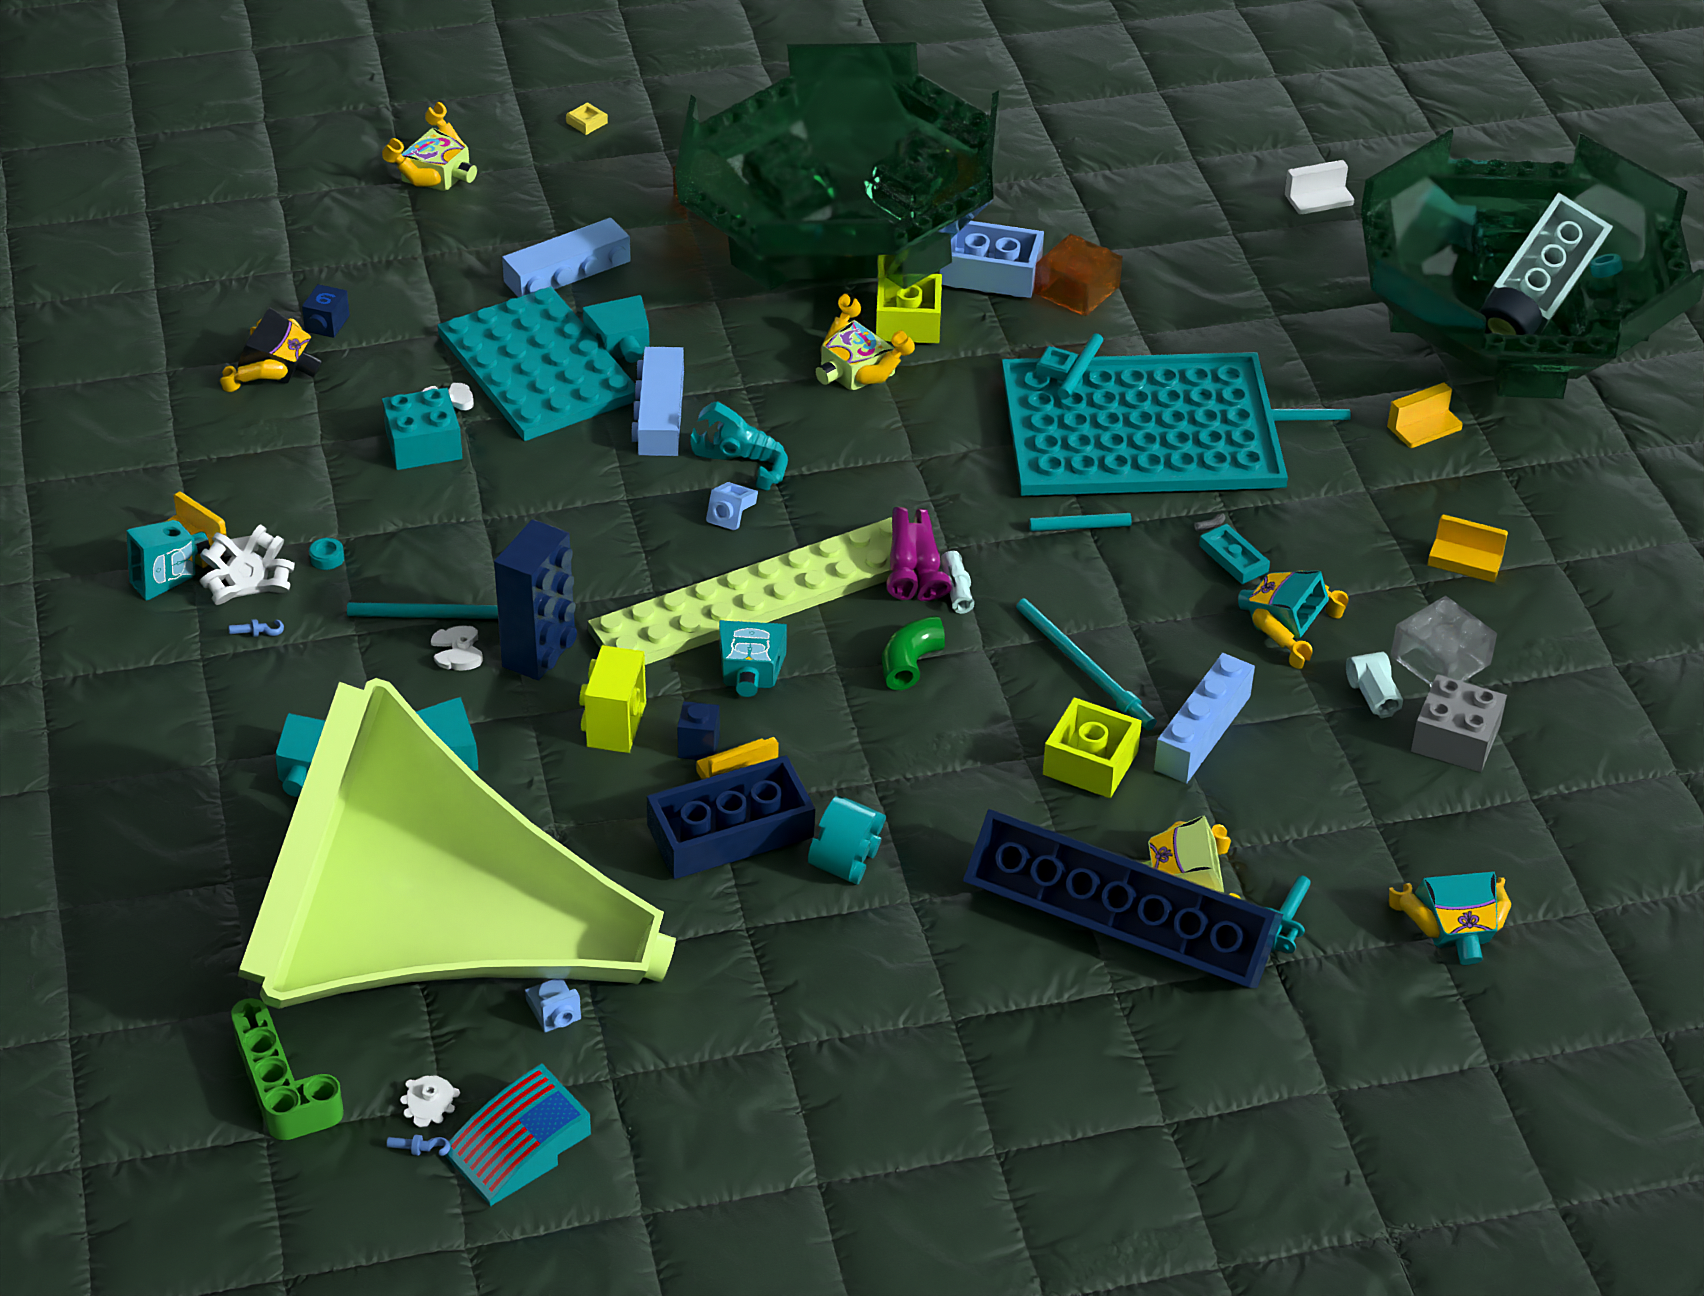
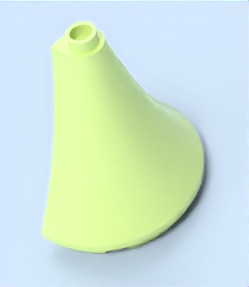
[238,678,676,1009]

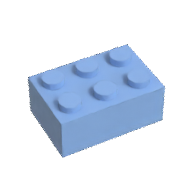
[940,218,1044,298]

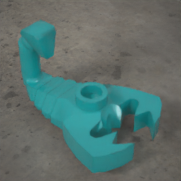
[690,401,788,491]

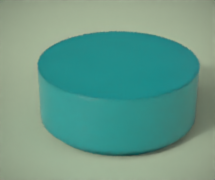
[1589,254,1623,278]
[309,538,344,570]

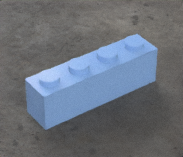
[502,218,631,297]
[632,347,684,456]
[1154,653,1255,784]

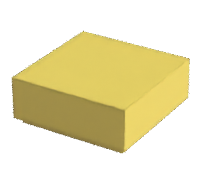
[566,102,608,135]

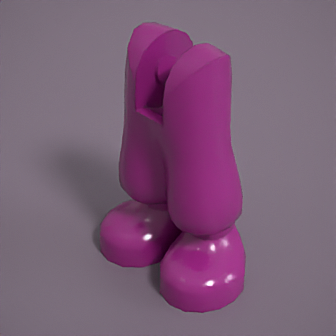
[887,507,952,601]

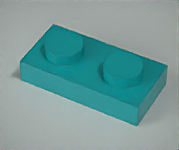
[1199,524,1270,584]

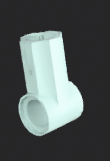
[1346,651,1403,719]

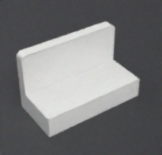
[1285,160,1354,214]

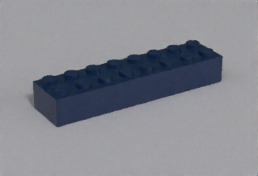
[963,809,1284,988]

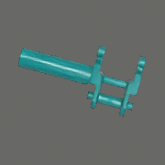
[1264,875,1311,953]

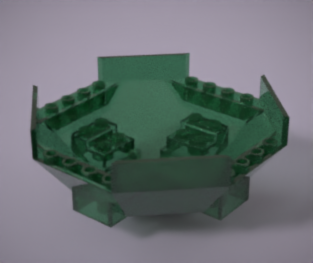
[675,42,1000,291]
[1361,128,1704,399]

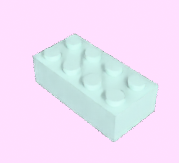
[1485,193,1613,336]

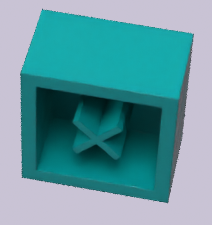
[382,388,463,470]

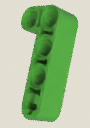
[231,998,344,1140]

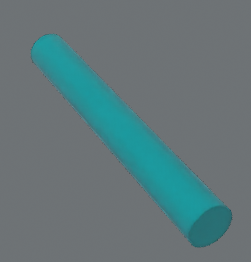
[1057,333,1103,399]
[1029,513,1132,532]

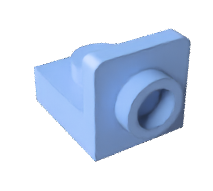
[706,482,758,530]
[525,979,581,1032]

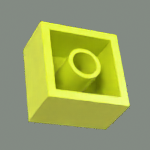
[876,272,942,343]
[579,645,646,753]
[1043,697,1142,798]

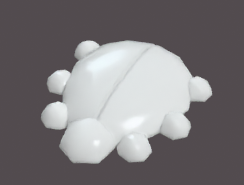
[400,1076,460,1128]

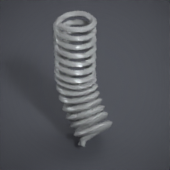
[1194,513,1225,531]

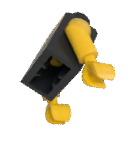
[220,308,322,392]

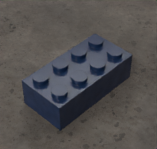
[494,519,577,681]
[647,755,815,879]

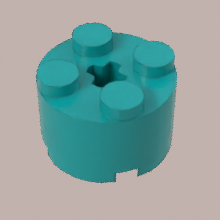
[808,795,886,885]

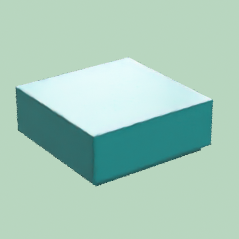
[1036,346,1078,381]

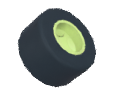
[1477,287,1542,348]

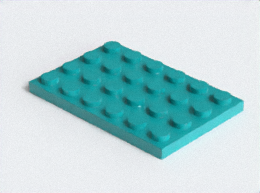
[437,286,639,441]

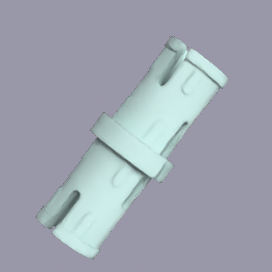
[940,551,974,614]

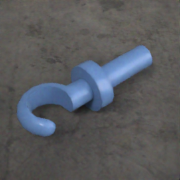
[228,619,284,637]
[387,1135,450,1156]

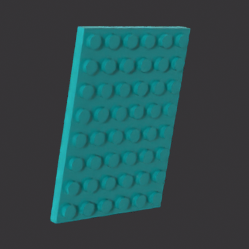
[1002,352,1288,496]

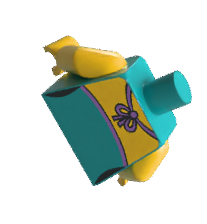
[1238,571,1348,669]
[1389,871,1511,965]

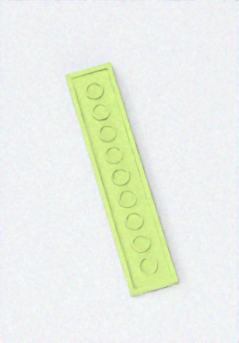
[588,517,914,665]

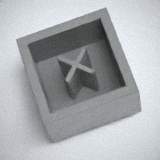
[1411,674,1507,772]

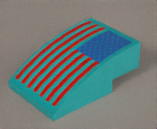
[445,1064,591,1206]

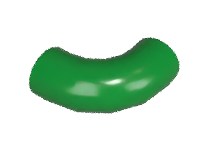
[881,616,945,690]

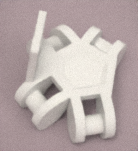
[200,525,295,605]

